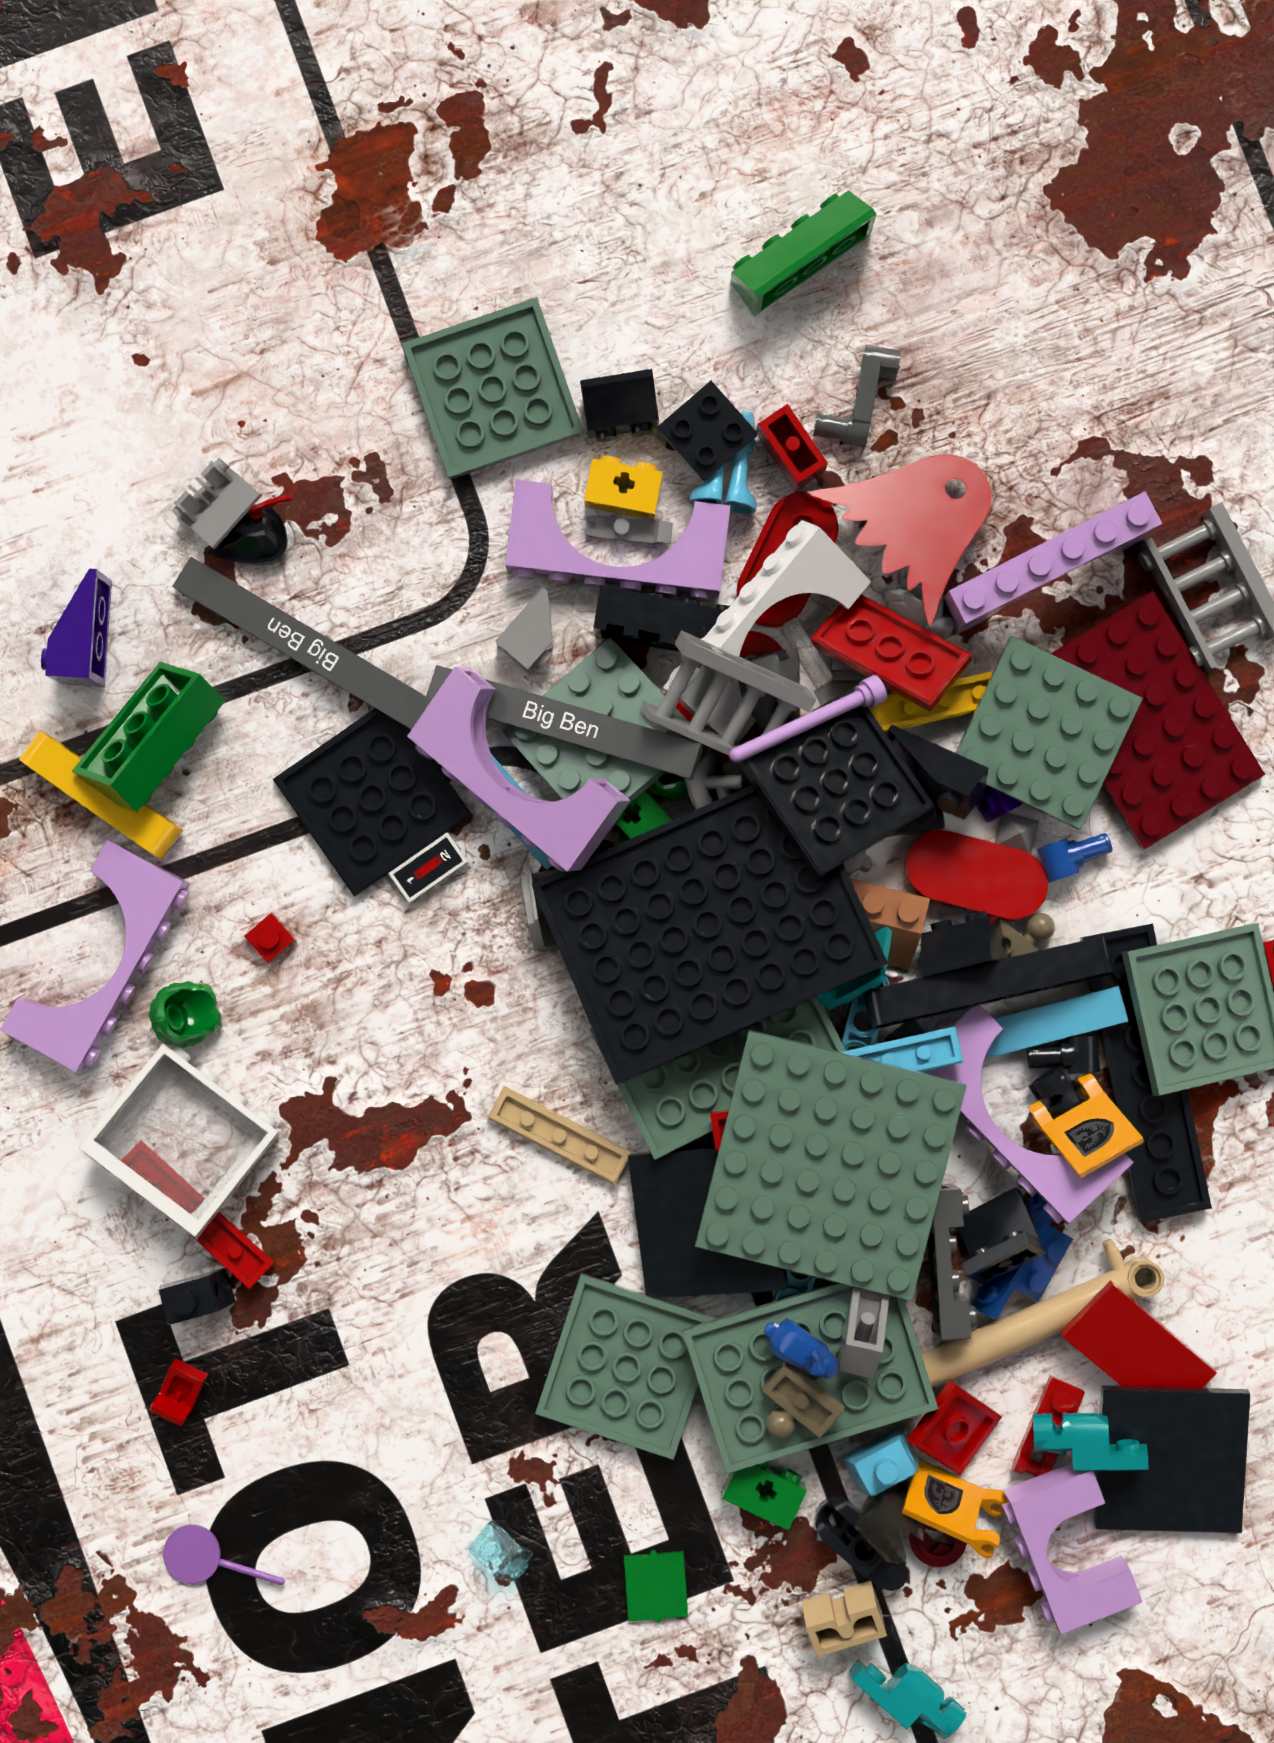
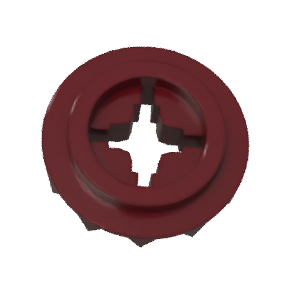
[908,1520,967,1567]

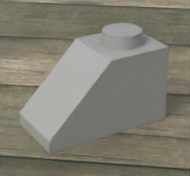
[495,587,553,674]
[838,1286,890,1379]

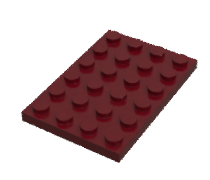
[1050,591,1266,850]

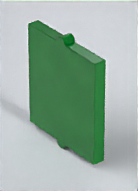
[624,1550,688,1623]

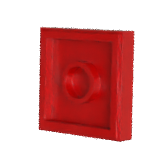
[907,1380,1002,1476]

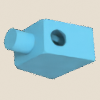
[841,1425,919,1497]

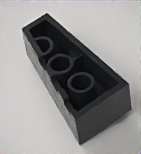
[593,585,730,652]

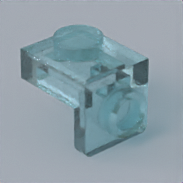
[468,1521,533,1582]

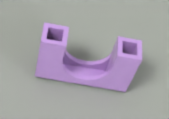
[1002,1462,1143,1635]

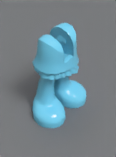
[689,410,757,514]

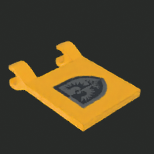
[1028,1073,1144,1179]
[901,1459,1008,1559]

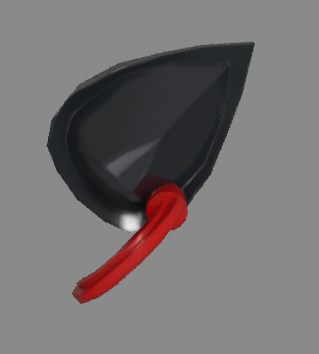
[208,495,293,566]

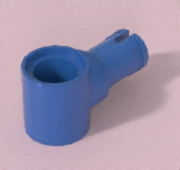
[1037,833,1113,883]

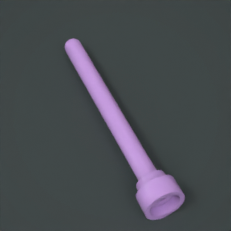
[729,675,887,763]

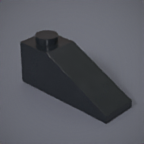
[888,725,989,820]

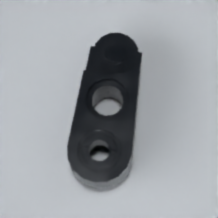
[814,1496,908,1591]

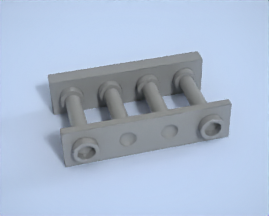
[1138,502,1274,673]
[641,630,816,755]

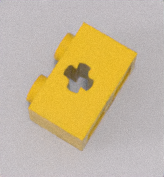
[584,455,663,521]

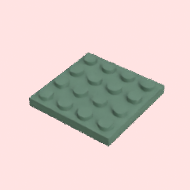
[402,297,584,480]
[955,636,1143,830]
[502,637,699,806]
[1122,923,1274,1096]
[535,1273,718,1460]

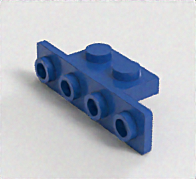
[971,1193,1073,1320]

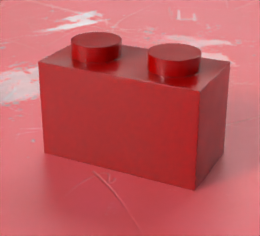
[756,404,828,492]

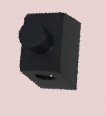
[158,1267,236,1325]

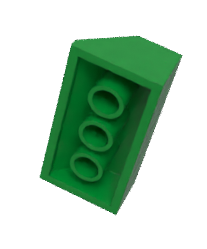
[730,190,877,316]
[72,662,225,812]

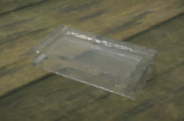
[780,618,833,691]

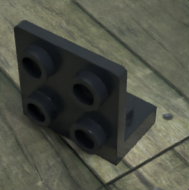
[657,380,757,481]
[958,1188,1047,1285]

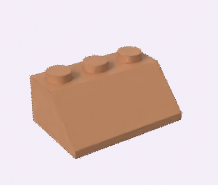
[850,878,930,969]

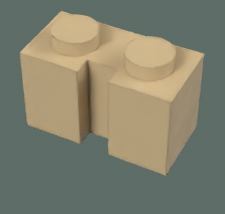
[801,1580,887,1657]

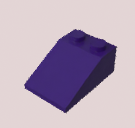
[41,568,112,687]

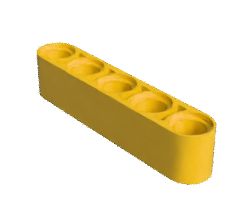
[19,730,183,860]

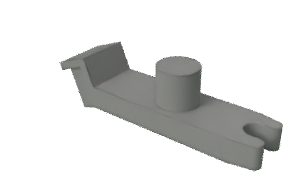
[584,516,673,545]

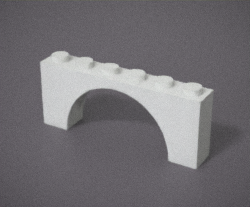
[663,520,871,742]

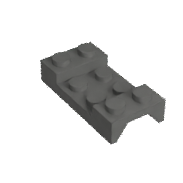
[927,1183,977,1340]

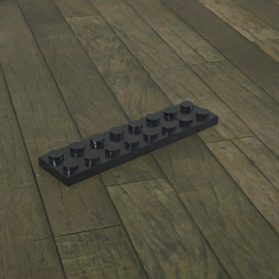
[1080,923,1212,1223]

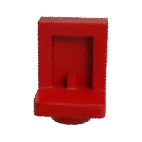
[150,1358,208,1426]

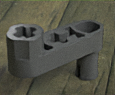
[813,344,901,447]

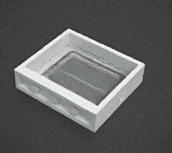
[78,1044,279,1240]

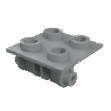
[171,458,262,549]

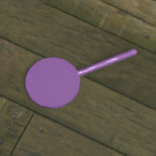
[163,1524,285,1585]

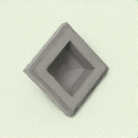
[995,813,1039,853]

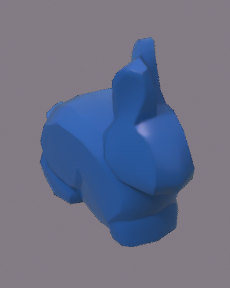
[764,1318,840,1379]

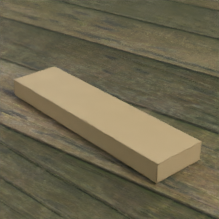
[487,1085,632,1185]

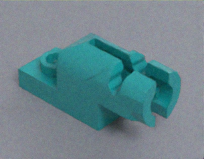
[1033,1412,1149,1471]
[849,1659,967,1739]

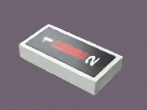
[388,832,469,903]

